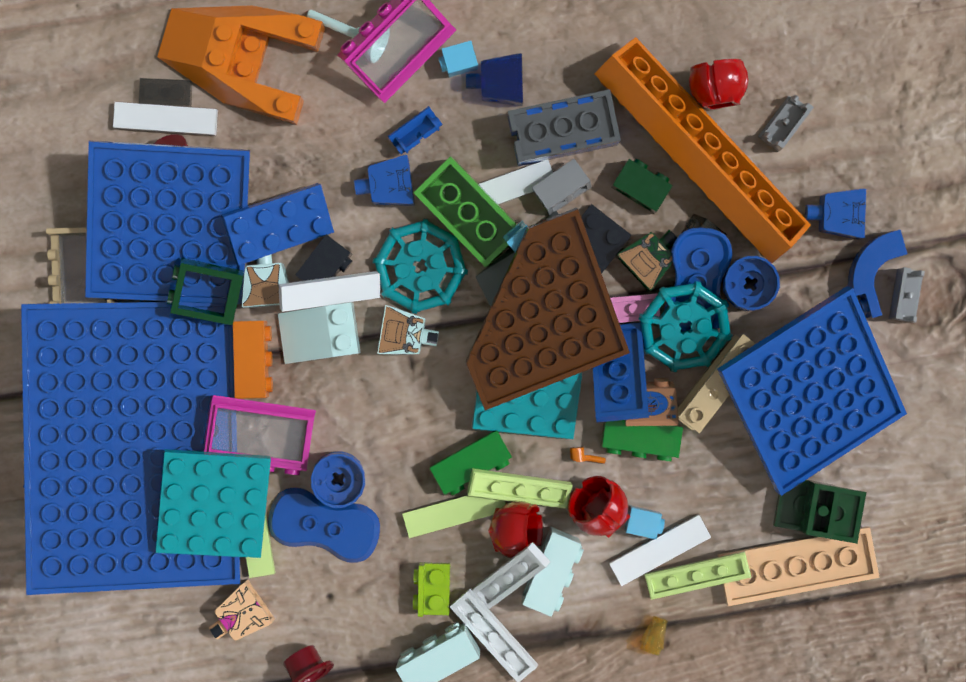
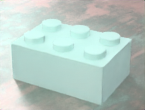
[522,526,584,617]
[396,622,480,682]

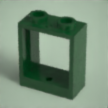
[167,258,243,326]

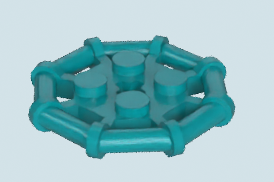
[372,218,468,314]
[638,281,733,372]

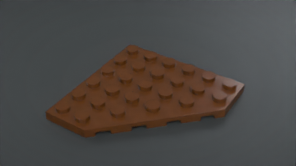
[466,208,630,410]

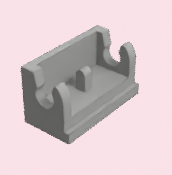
[758,95,814,152]
[532,159,591,216]
[889,267,925,323]

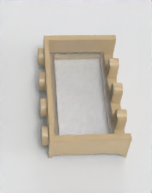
[46,227,115,304]

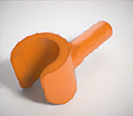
[570,447,606,464]

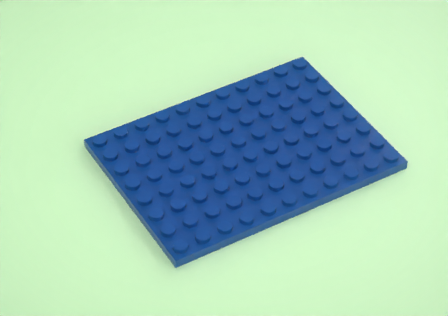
[21,302,240,595]

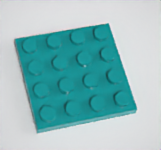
[472,372,583,439]
[156,449,271,558]

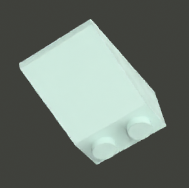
[278,302,361,364]

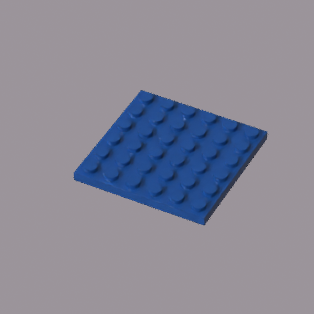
[85,140,250,304]
[717,286,907,496]

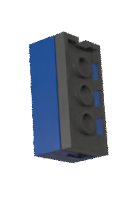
[507,89,621,166]

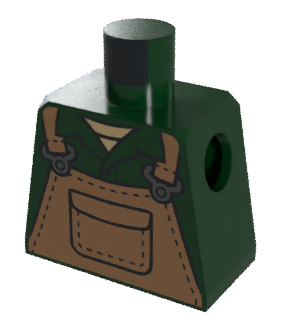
[615,230,677,291]

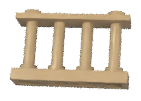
[677,334,755,434]

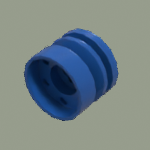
[723,256,780,311]
[311,451,365,508]

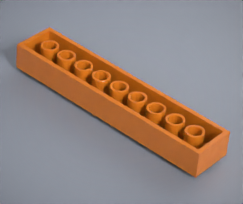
[594,37,811,264]

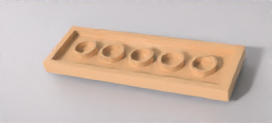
[717,526,880,606]

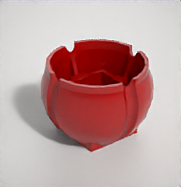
[689,59,749,110]
[568,476,631,538]
[488,501,543,559]

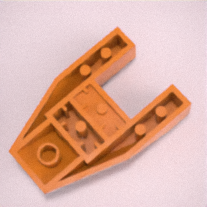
[157,5,325,125]

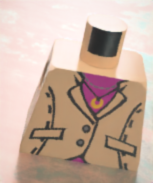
[209,579,275,641]

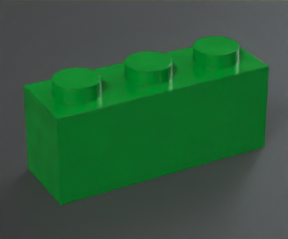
[601,420,683,462]
[430,430,512,496]

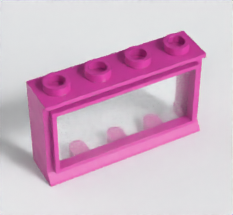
[337,0,456,103]
[202,395,316,475]

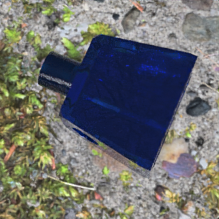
[466,53,523,106]

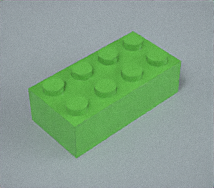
[414,156,517,267]

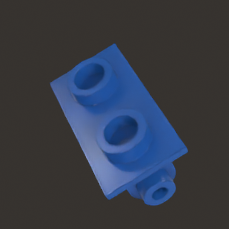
[388,106,443,155]

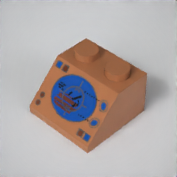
[624,378,678,426]

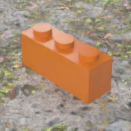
[233,321,273,399]

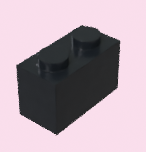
[295,234,353,281]

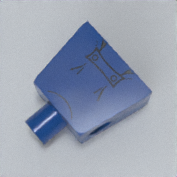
[354,155,415,206]
[805,189,866,239]

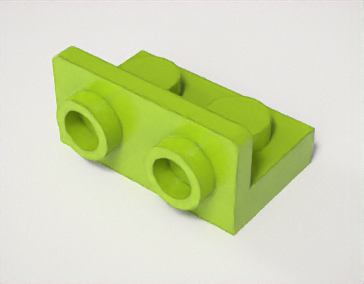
[413,562,450,617]

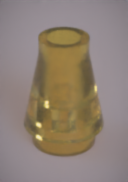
[640,616,668,656]

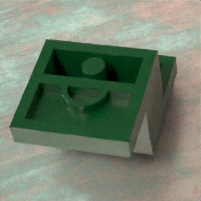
[773,480,867,544]

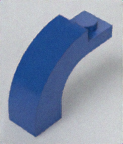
[848,230,908,319]

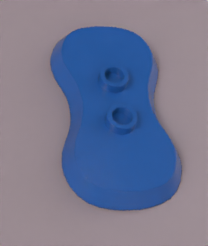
[664,228,732,332]
[268,488,380,563]

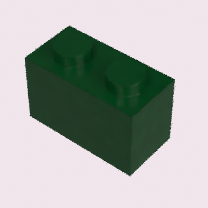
[611,158,673,214]

